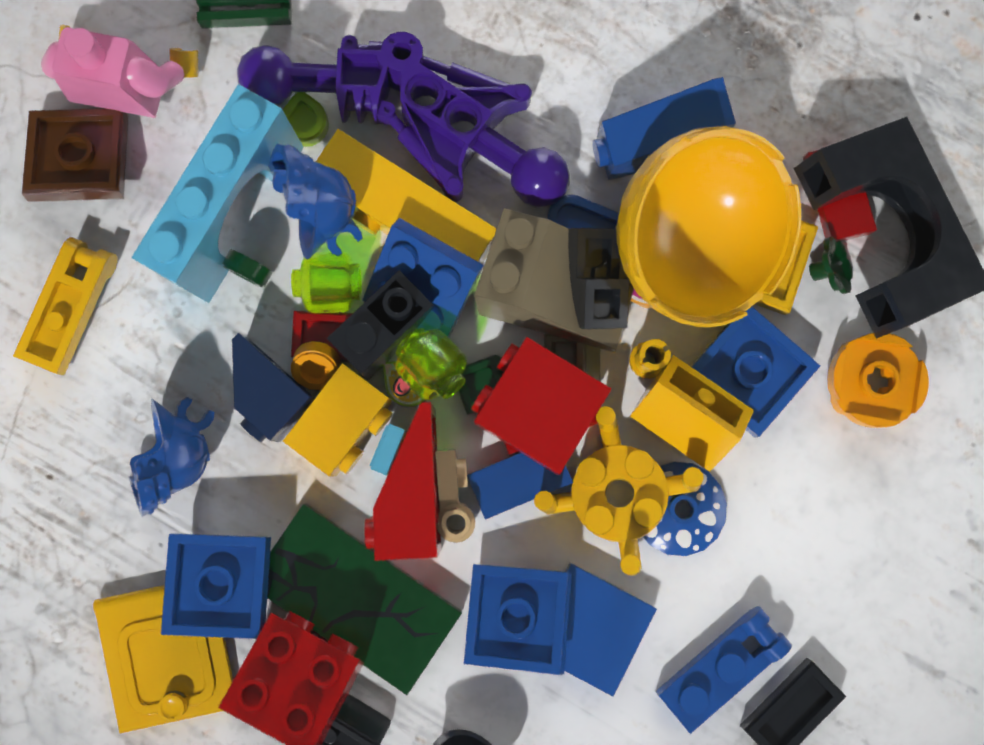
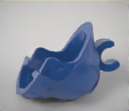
[268,144,363,260]
[128,397,215,516]

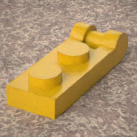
[13,237,118,375]

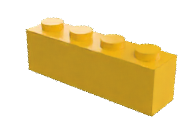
[315,129,497,264]

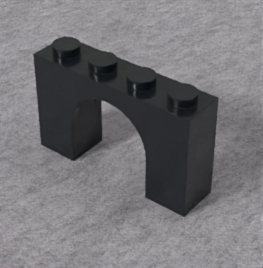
[793,117,984,339]

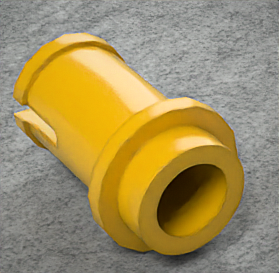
[629,339,671,379]

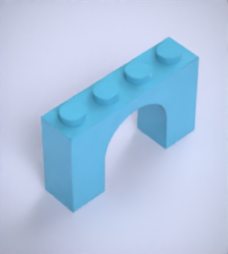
[131,84,303,303]

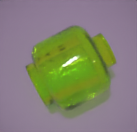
[291,251,362,313]
[395,328,467,400]

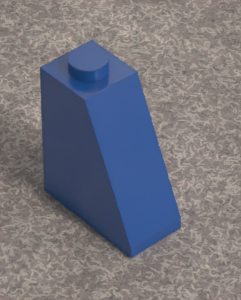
[592,77,736,180]

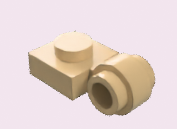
[436,449,475,543]

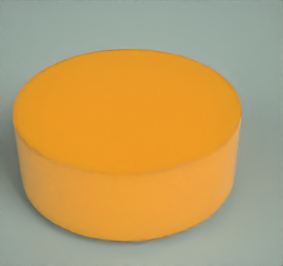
[291,341,341,390]

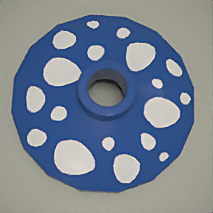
[643,461,727,556]

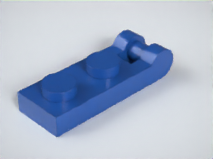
[655,606,792,734]

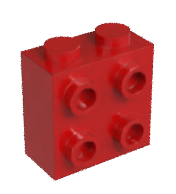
[471,336,612,475]
[218,611,364,745]

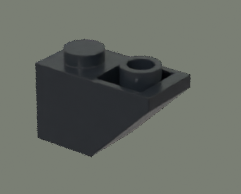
[327,270,434,380]

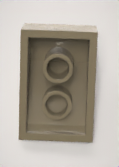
[474,208,634,352]

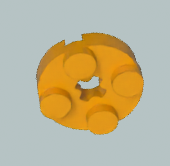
[827,333,929,428]

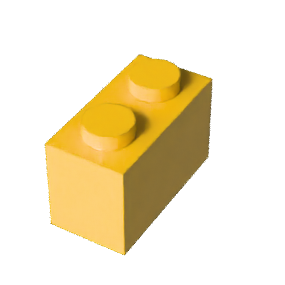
[630,355,754,472]
[283,363,393,477]

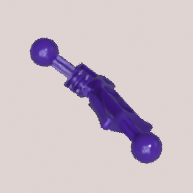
[237,32,570,208]

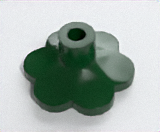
[809,237,853,294]

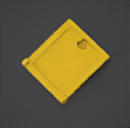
[93,585,233,733]

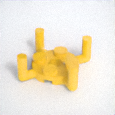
[534,406,703,576]

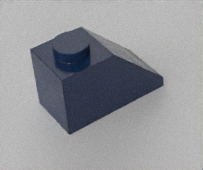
[232,333,315,442]

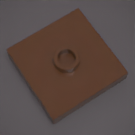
[22,109,128,202]

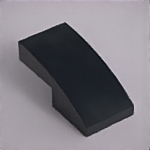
[568,228,629,329]

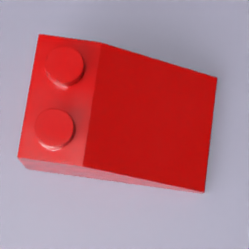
[364,402,442,561]

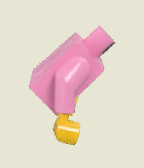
[41,25,199,118]

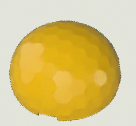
[616,126,801,327]

